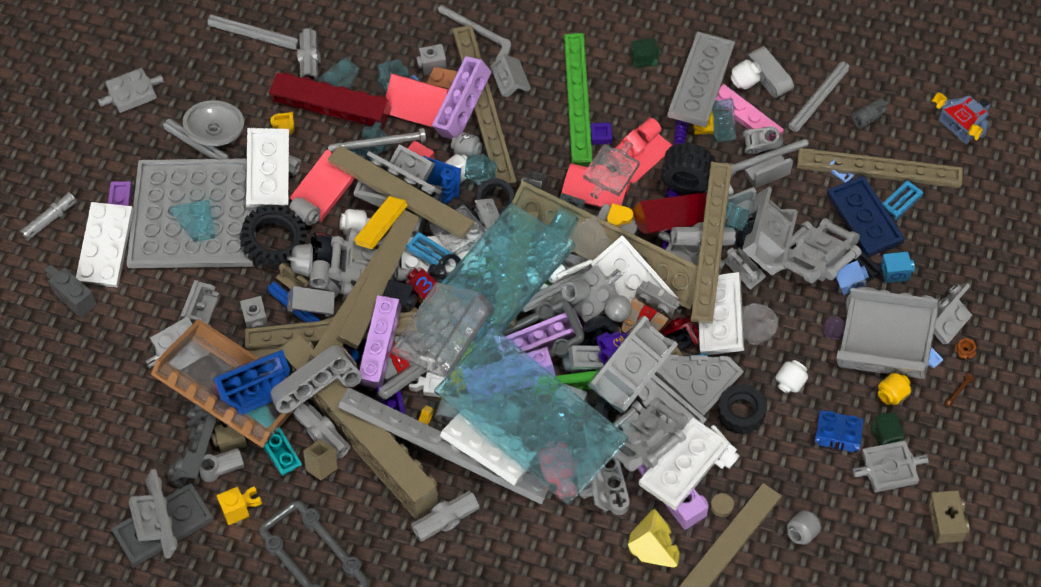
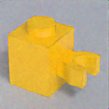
[216,486,262,525]

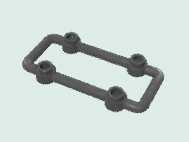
[470,300,584,370]
[259,500,368,587]

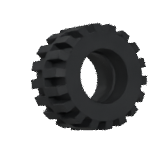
[660,143,716,195]

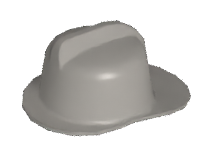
[287,243,313,277]

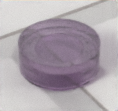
[824,317,846,339]

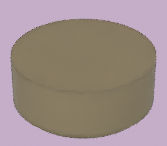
[711,493,734,517]

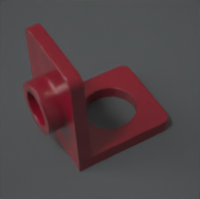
[662,316,700,345]

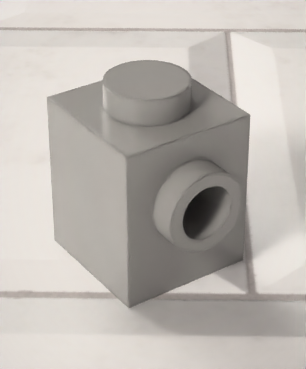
[416,44,447,75]
[240,296,269,329]

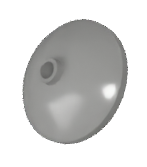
[183,100,244,146]

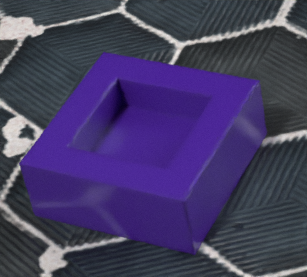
[591,123,612,145]

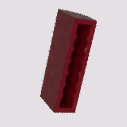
[632,192,707,234]

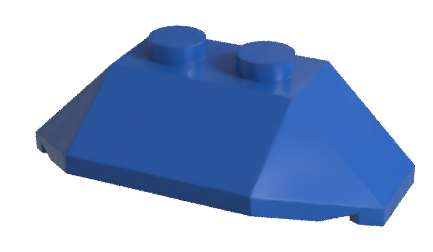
[213,350,290,415]

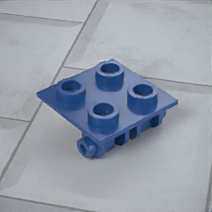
[423,155,461,204]
[814,410,864,453]

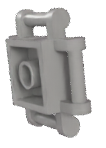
[784,218,862,283]
[328,228,402,296]
[601,397,688,471]

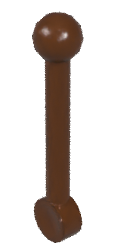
[945,373,974,407]

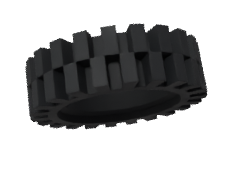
[240,204,307,269]

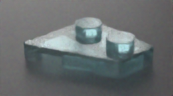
[317,57,360,90]
[169,200,215,242]

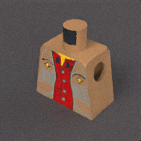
[621,298,670,333]

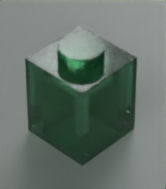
[630,38,661,69]
[871,412,905,446]

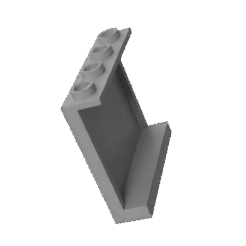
[836,287,939,379]

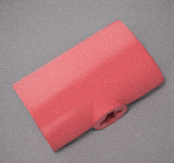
[607,118,673,183]
[561,163,631,208]

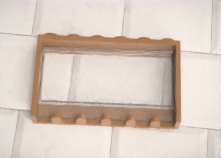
[151,319,297,448]

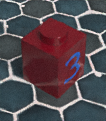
[404,266,440,301]

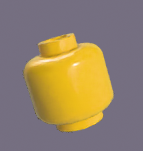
[878,373,911,405]

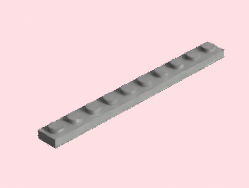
[338,387,551,505]

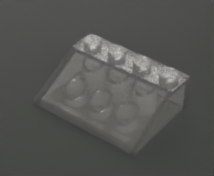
[390,282,494,378]

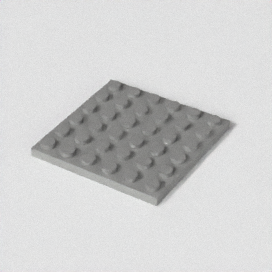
[127,159,257,268]

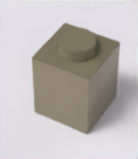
[303,439,337,480]

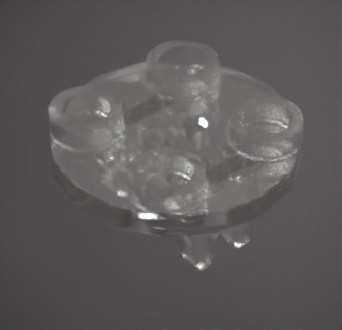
[742,303,778,345]

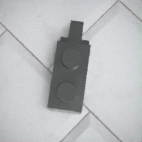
[44,264,97,318]

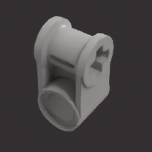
[742,126,783,154]

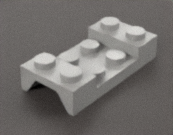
[742,187,798,275]
[587,316,678,413]

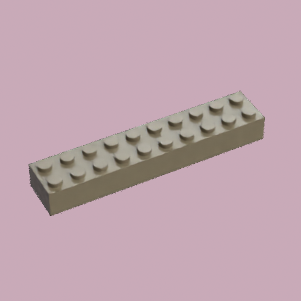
[278,334,439,520]

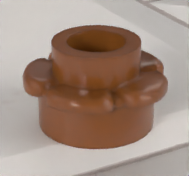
[955,338,976,359]

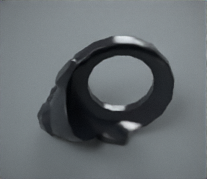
[428,254,463,283]

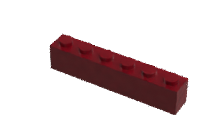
[269,72,392,129]

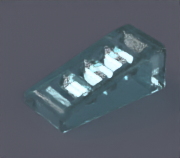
[713,99,737,142]

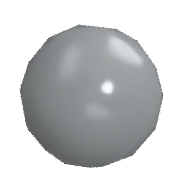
[605,295,632,322]

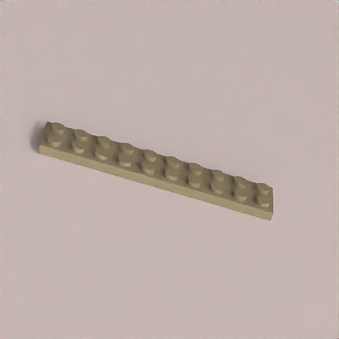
[504,181,698,310]

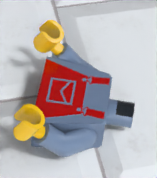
[931,92,990,144]

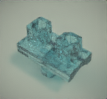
[355,122,391,161]

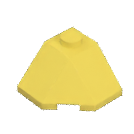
[628,509,680,567]

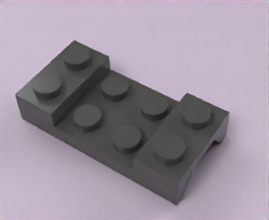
[166,396,219,489]

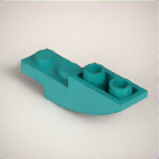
[245,405,302,476]

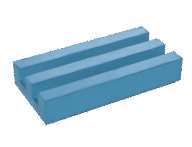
[882,180,923,220]
[406,232,452,265]

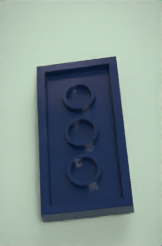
[827,176,905,257]

